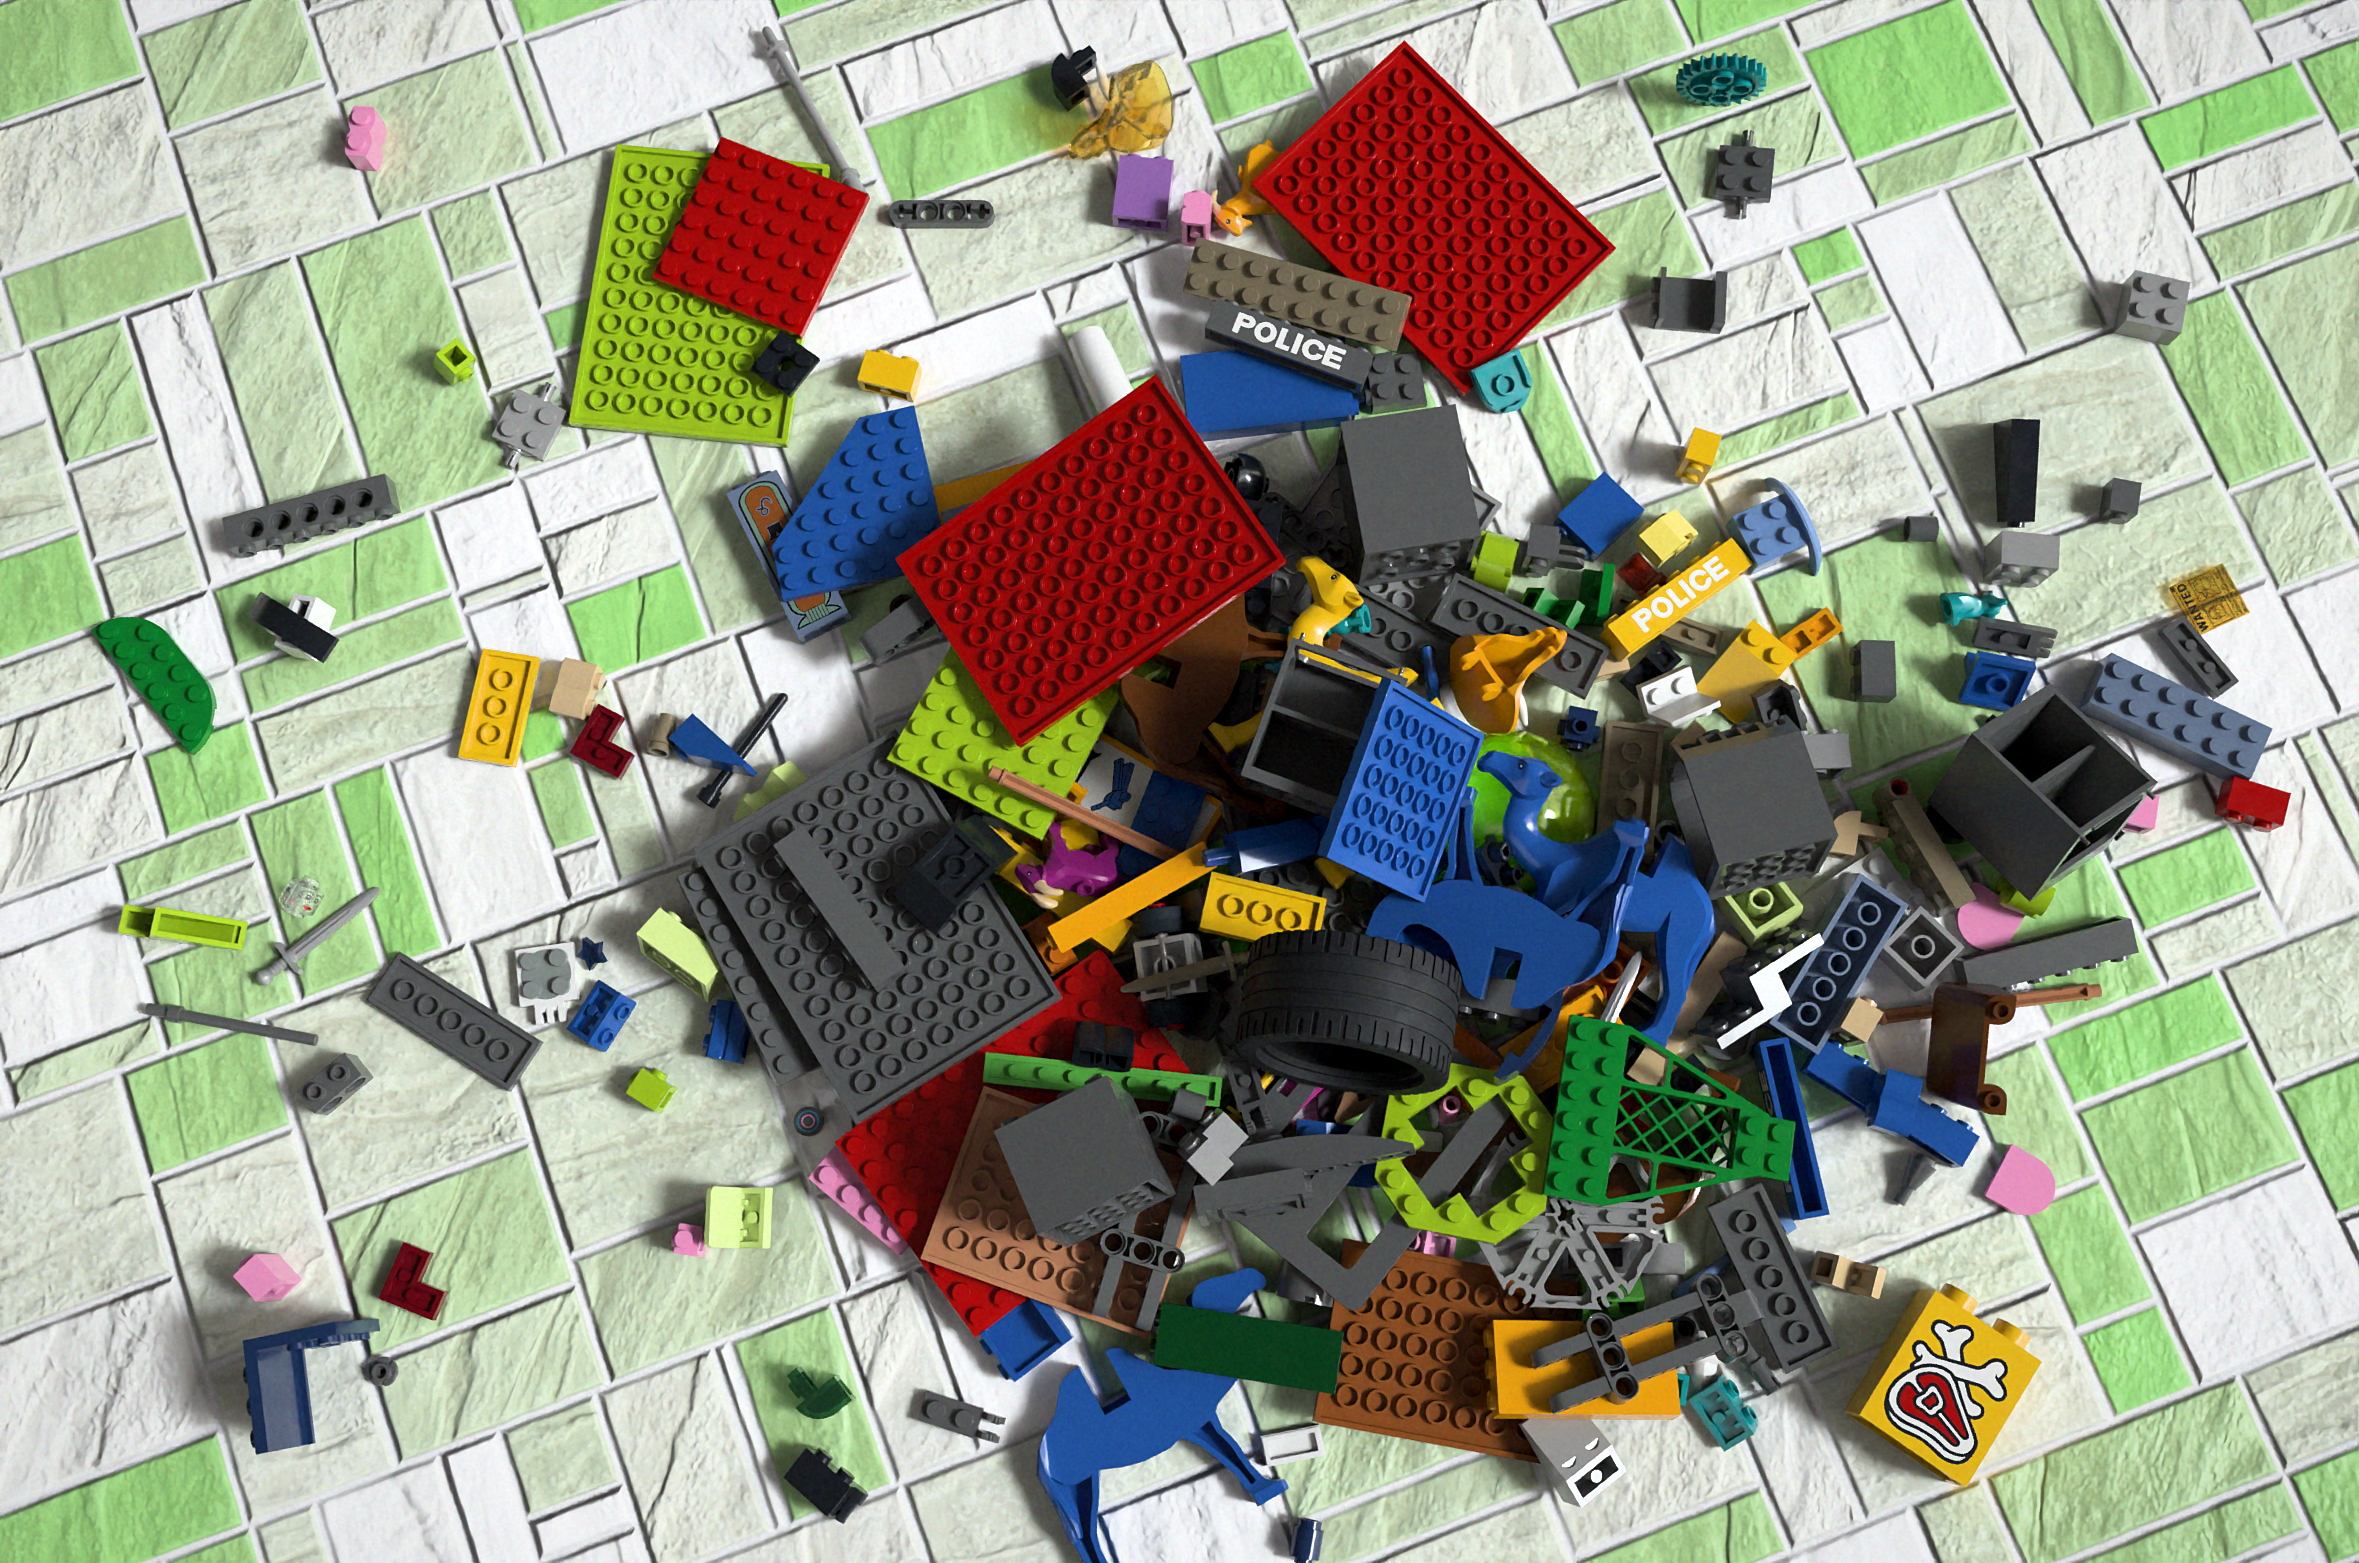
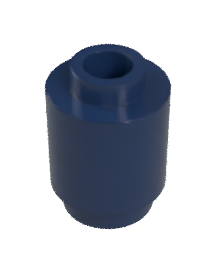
[1289,1517,1324,1563]

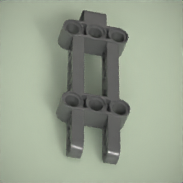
[1091,1087,1207,1332]
[1529,1272,1765,1414]

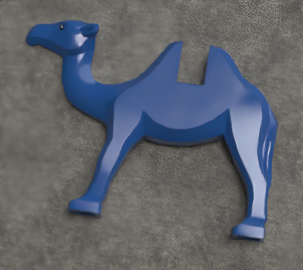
[1477,750,1716,1048]
[1365,786,1650,1010]
[1036,1268,1289,1563]

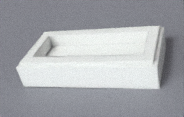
[1260,1424,1325,1467]

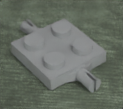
[492,382,568,469]

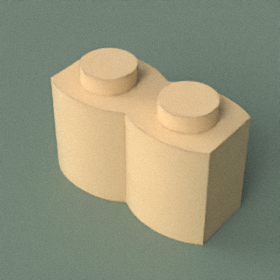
[549,657,605,723]

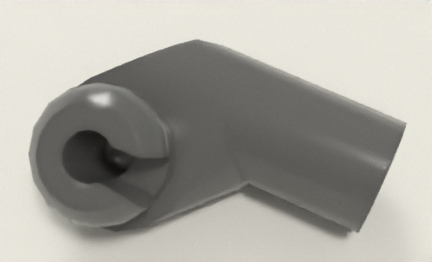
[1317,1088,1343,1122]

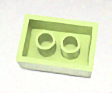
[636,908,726,1003]

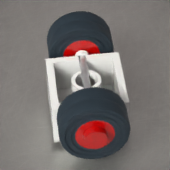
[1132,903,1208,1032]

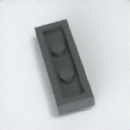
[2157,615,2239,700]

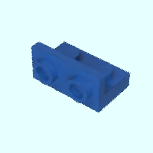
[567,979,637,1052]

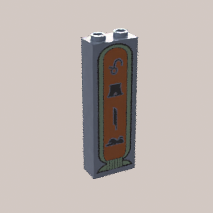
[726,469,852,645]

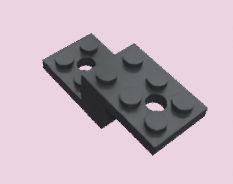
[1687,927,1824,1049]

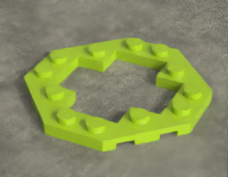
[1374,1063,1553,1246]

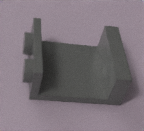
[1650,267,1728,334]

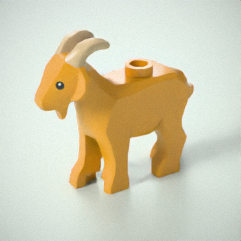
[1210,140,1283,237]

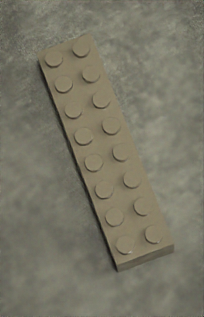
[1182,237,1412,352]

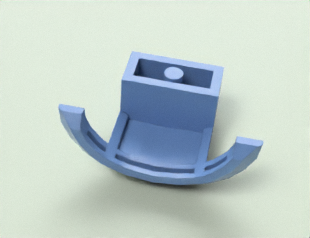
[1725,477,1822,577]

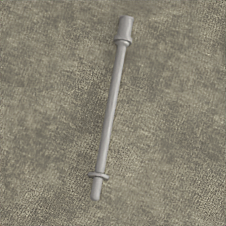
[762,26,868,194]

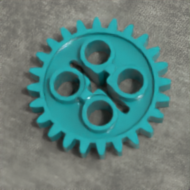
[1676,52,1767,107]

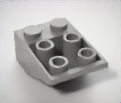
[1519,1419,1626,1507]

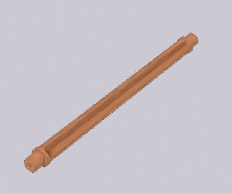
[987,765,1181,861]
[1877,983,2102,1026]

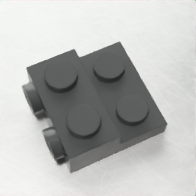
[1364,352,1427,415]

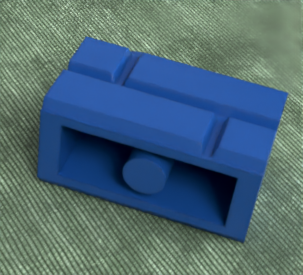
[703,999,751,1064]

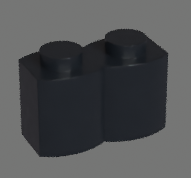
[1071,1021,1135,1072]

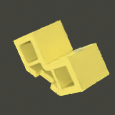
[1634,509,1698,568]

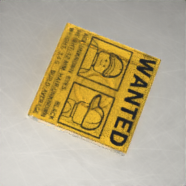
[2169,563,2250,635]

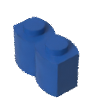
[1865,1068,1923,1138]

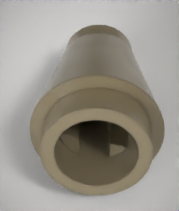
[646,713,677,757]

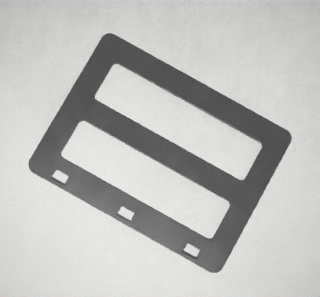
[1198,1047,1511,1311]

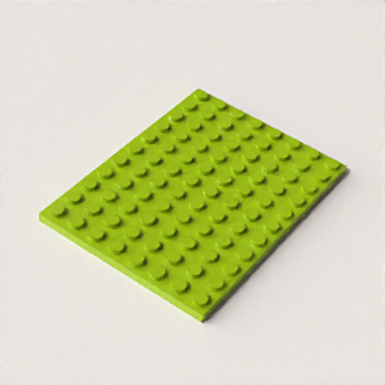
[569,144,831,448]

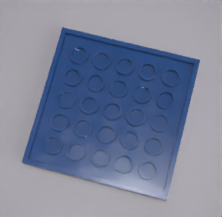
[1317,677,1485,903]

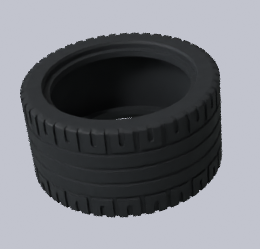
[1234,929,1462,1096]

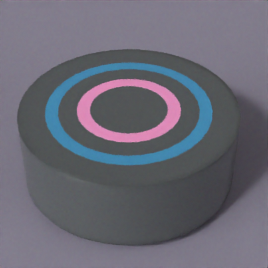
[793,1107,824,1137]

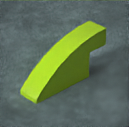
[117,904,248,951]

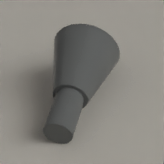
[1894,1152,1937,1206]

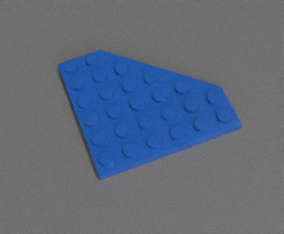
[772,405,941,602]

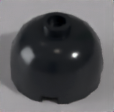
[1223,451,1270,501]

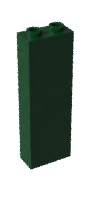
[1149,1302,1344,1394]

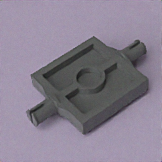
[1714,130,1775,220]

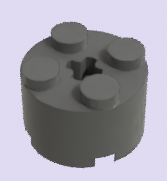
[1276,1258,1334,1307]

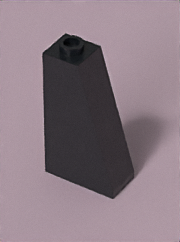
[1993,419,2040,528]

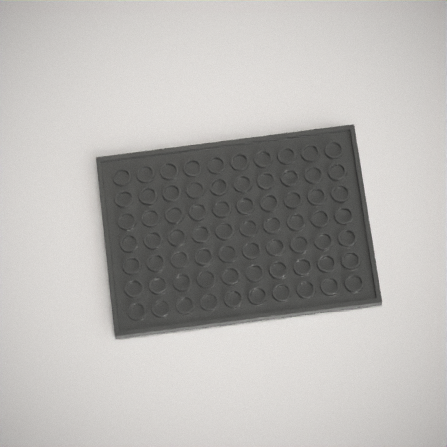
[692,729,1063,1125]

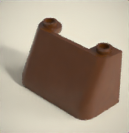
[1926,982,2017,1116]

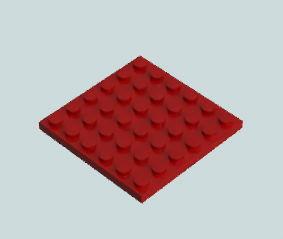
[652,137,870,340]

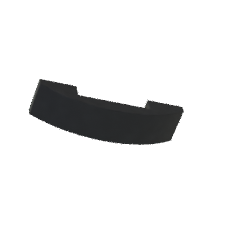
[244,592,339,663]

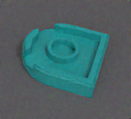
[1468,348,1532,413]

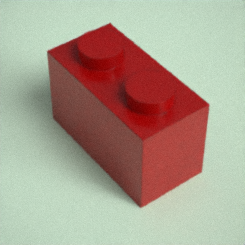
[2214,776,2291,833]

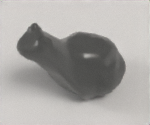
[1668,1316,1698,1350]

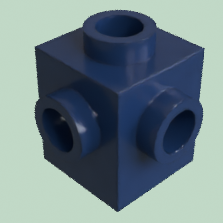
[1556,705,1600,752]

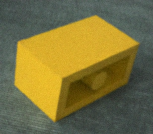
[857,349,922,403]
[1674,427,1722,485]

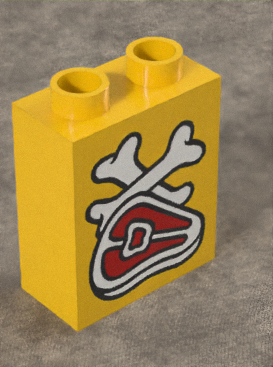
[1843,1283,2042,1488]

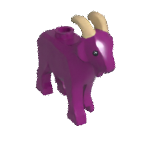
[1015,822,1124,909]

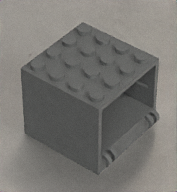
[994,1075,1176,1248]

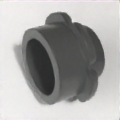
[368,1356,398,1387]

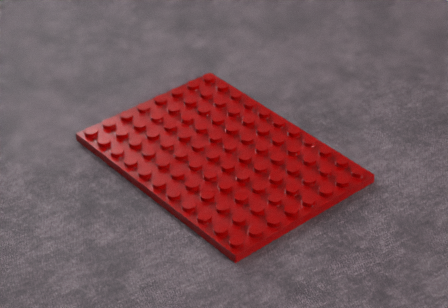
[1250,40,1616,397]
[895,374,1287,748]
[834,948,1214,1338]

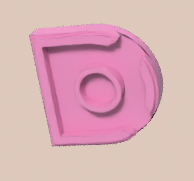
[1955,882,2025,951]
[1982,1144,2055,1215]

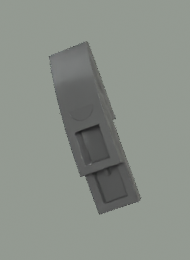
[1562,1242,1686,1276]

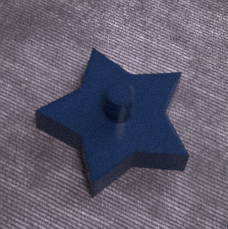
[576,937,608,971]

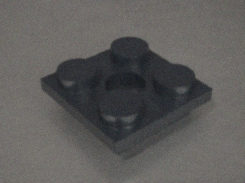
[750,331,820,398]

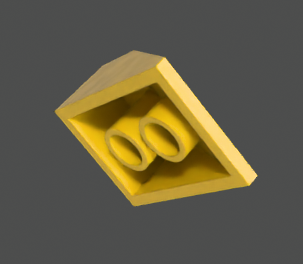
[1696,620,1798,724]

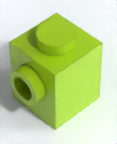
[433,338,476,386]
[626,1067,677,1113]

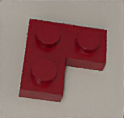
[569,704,635,780]
[378,1242,448,1321]

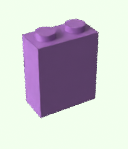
[1112,154,1174,232]

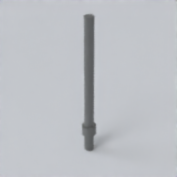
[145,1003,319,1046]

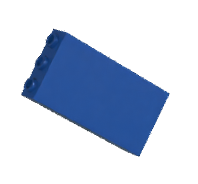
[1180,337,1359,442]

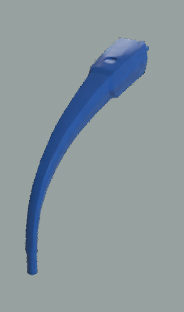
[1201,646,1441,877]

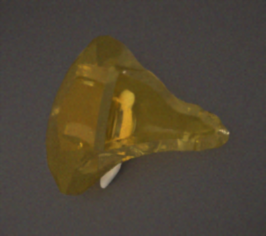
[1069,60,1174,160]

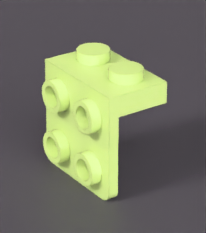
[704,1186,773,1248]

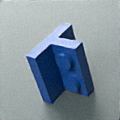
[1958,651,2036,711]

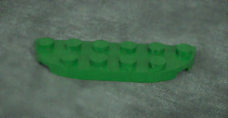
[91,617,217,755]

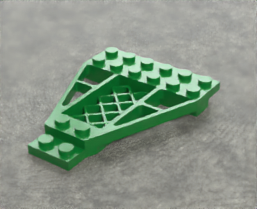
[1541,1014,1796,1207]

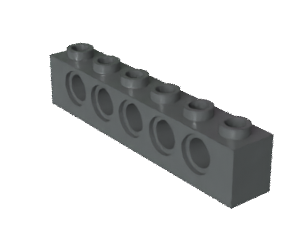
[222,473,401,558]

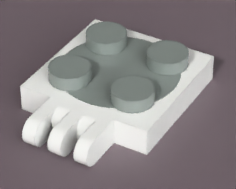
[515,942,580,1026]

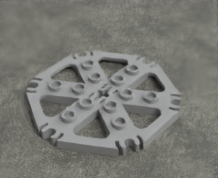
[1468,1132,1665,1310]

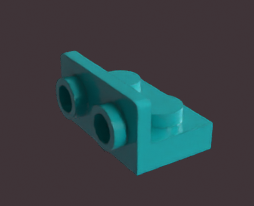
[1688,1374,1758,1452]

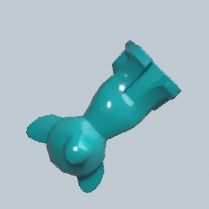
[1940,590,2007,627]
[1323,604,1371,640]

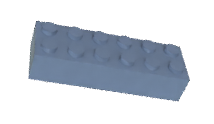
[2078,653,2273,780]
[1762,873,1909,1055]

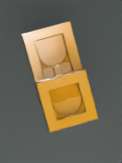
[1779,607,1844,662]

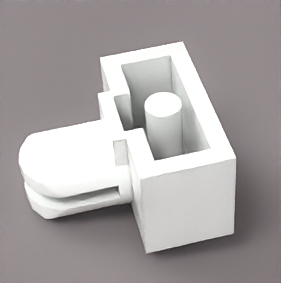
[264,593,336,661]

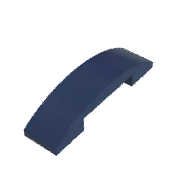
[1492,990,1563,1087]

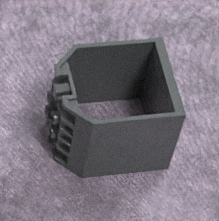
[1665,715,1838,900]

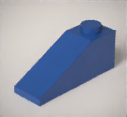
[669,713,757,777]

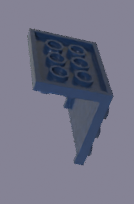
[243,1319,380,1455]

